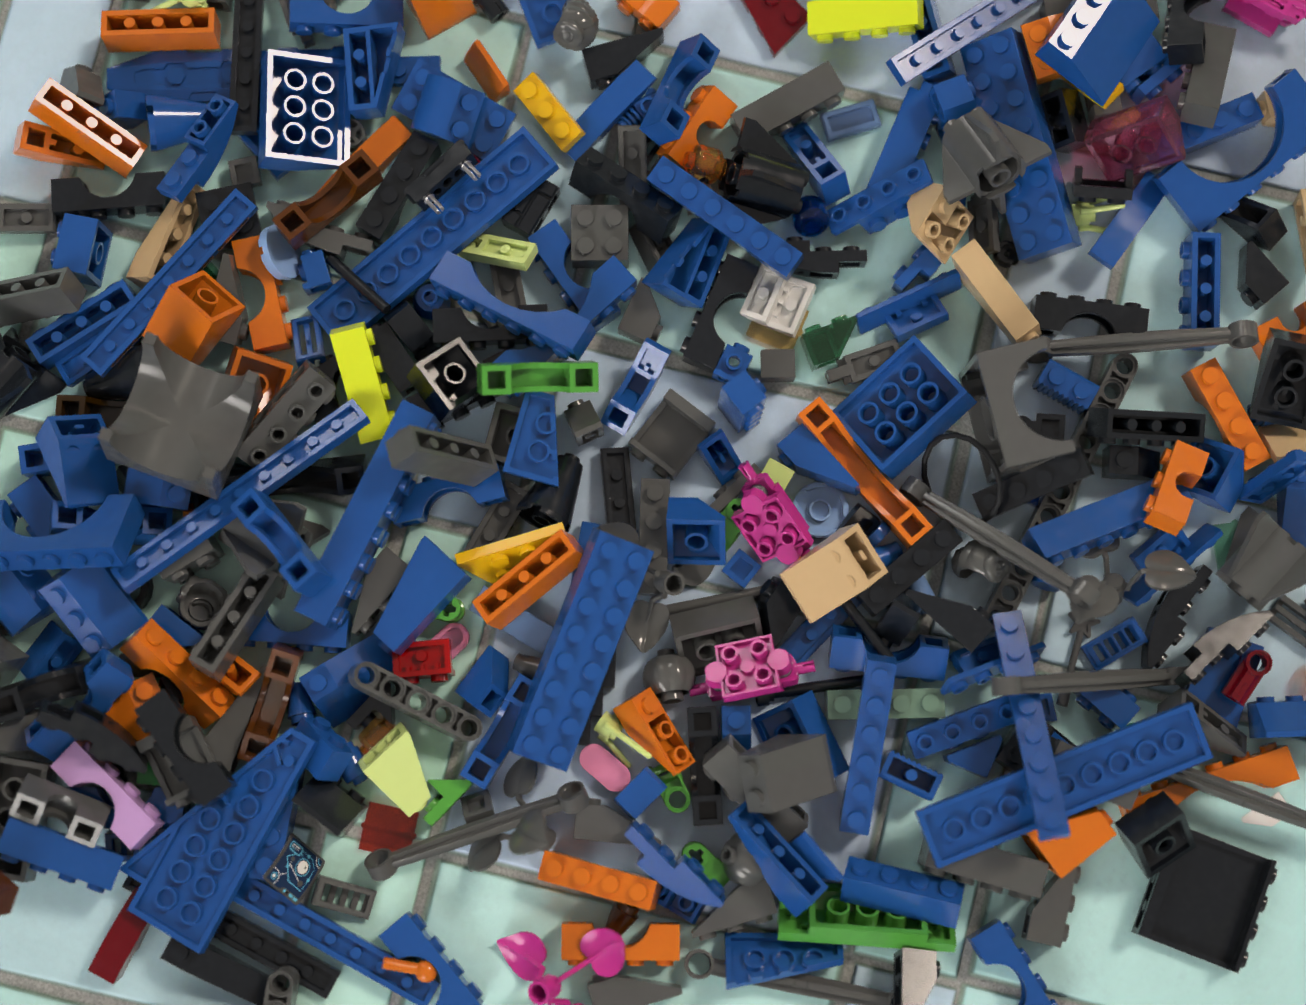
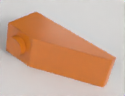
[13,120,105,170]

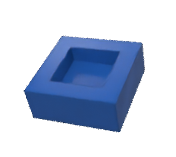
[721,548,762,589]

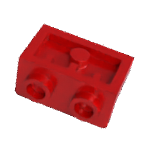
[392,638,455,685]

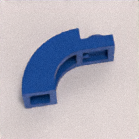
[600,337,672,436]

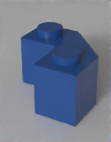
[929,74,976,144]

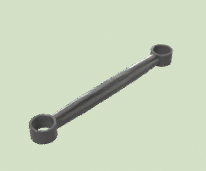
[1026,320,1259,364]
[899,476,1101,611]
[991,666,1192,696]
[1167,767,1306,829]
[364,781,590,881]
[684,949,893,1005]

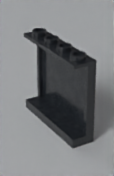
[1131,829,1277,973]

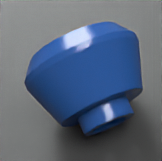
[412,282,451,320]

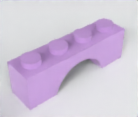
[50,741,165,850]

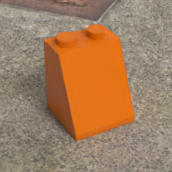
[405,0,477,40]
[142,270,246,365]
[1021,806,1116,879]

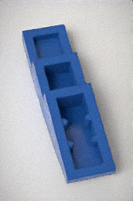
[567,60,657,161]
[1088,170,1164,270]

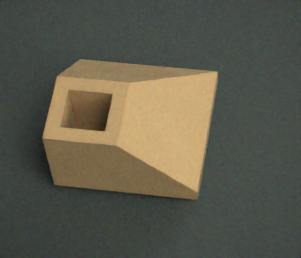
[907,183,974,264]

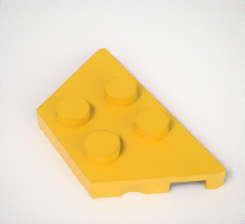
[454,522,565,584]

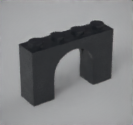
[314,322,416,423]

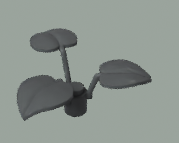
[597,522,715,653]
[1069,538,1196,624]
[468,757,556,872]

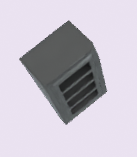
[310,874,377,920]

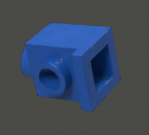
[298,248,334,296]
[712,342,753,384]

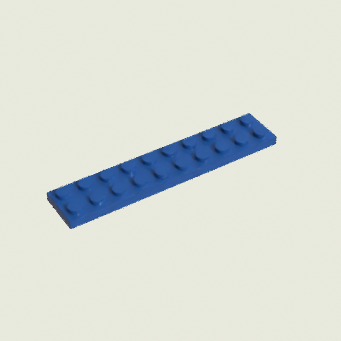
[307,126,560,336]
[914,701,1213,869]

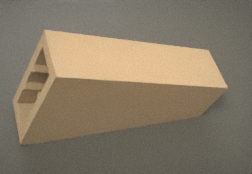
[951,239,1042,344]

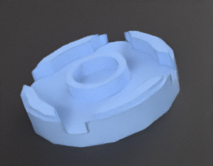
[258,225,302,281]
[793,482,848,539]

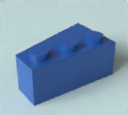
[343,22,406,121]
[641,218,730,308]

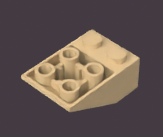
[779,523,888,623]

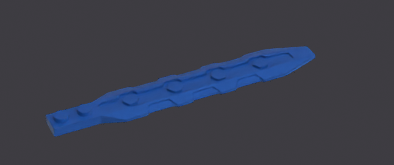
[107,46,441,102]

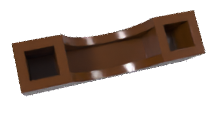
[272,148,383,250]
[237,642,305,762]

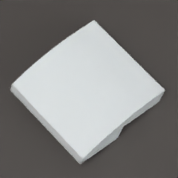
[740,263,816,338]

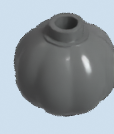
[643,648,696,704]
[721,833,765,886]

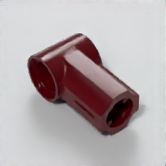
[1221,650,1272,706]

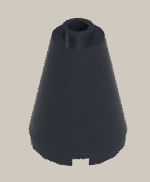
[83,343,142,400]
[516,453,583,532]

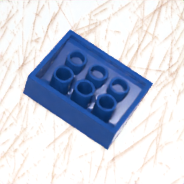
[1035,0,1160,106]
[258,49,351,171]
[833,335,977,480]

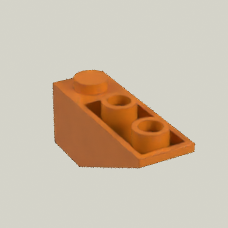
[613,687,696,776]

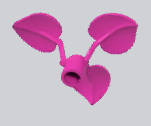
[497,928,625,1005]

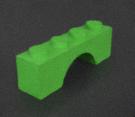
[477,360,599,395]

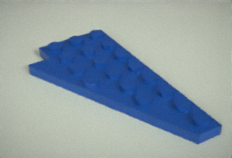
[120,728,319,954]

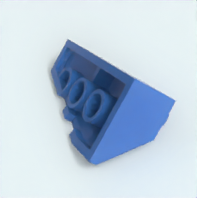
[299,634,416,728]

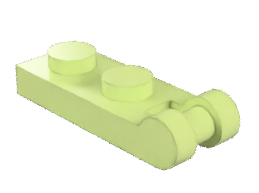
[457,233,538,271]

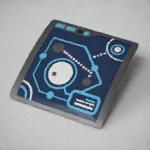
[263,833,325,905]

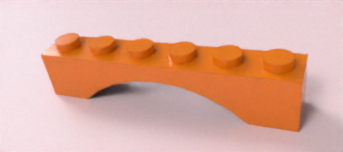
[795,396,933,549]
[1118,742,1300,816]

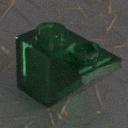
[800,314,857,371]

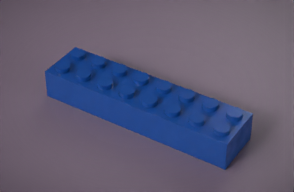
[960,27,1082,264]
[294,399,442,630]
[507,527,654,772]

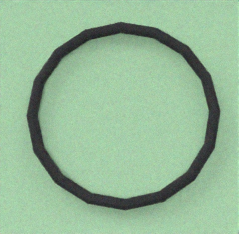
[921,432,1003,522]

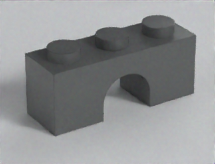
[8,773,112,849]

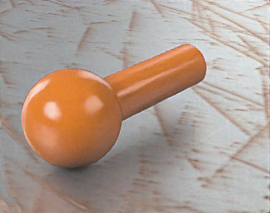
[382,957,438,983]

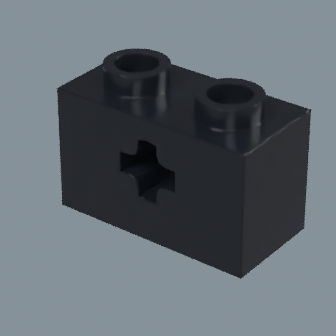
[1040,88,1092,153]

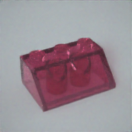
[1083,95,1186,181]

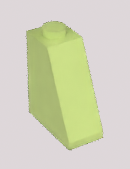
[358,722,431,817]

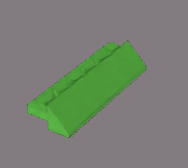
[777,883,956,952]

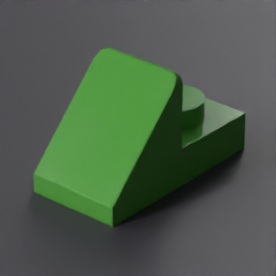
[423,779,474,826]

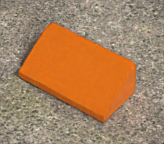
[464,39,510,102]

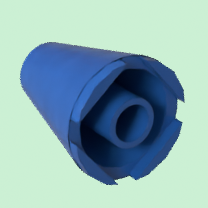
[145,94,207,152]

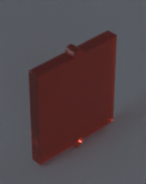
[358,801,420,852]

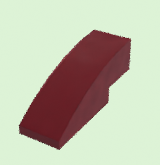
[88,885,151,984]

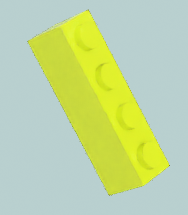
[807,0,924,44]
[330,321,395,444]

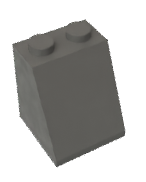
[737,734,837,813]

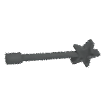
[1056,612,1101,707]

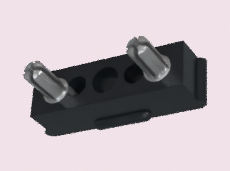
[404,139,481,214]

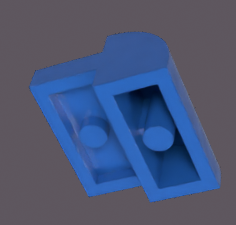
[410,74,485,146]

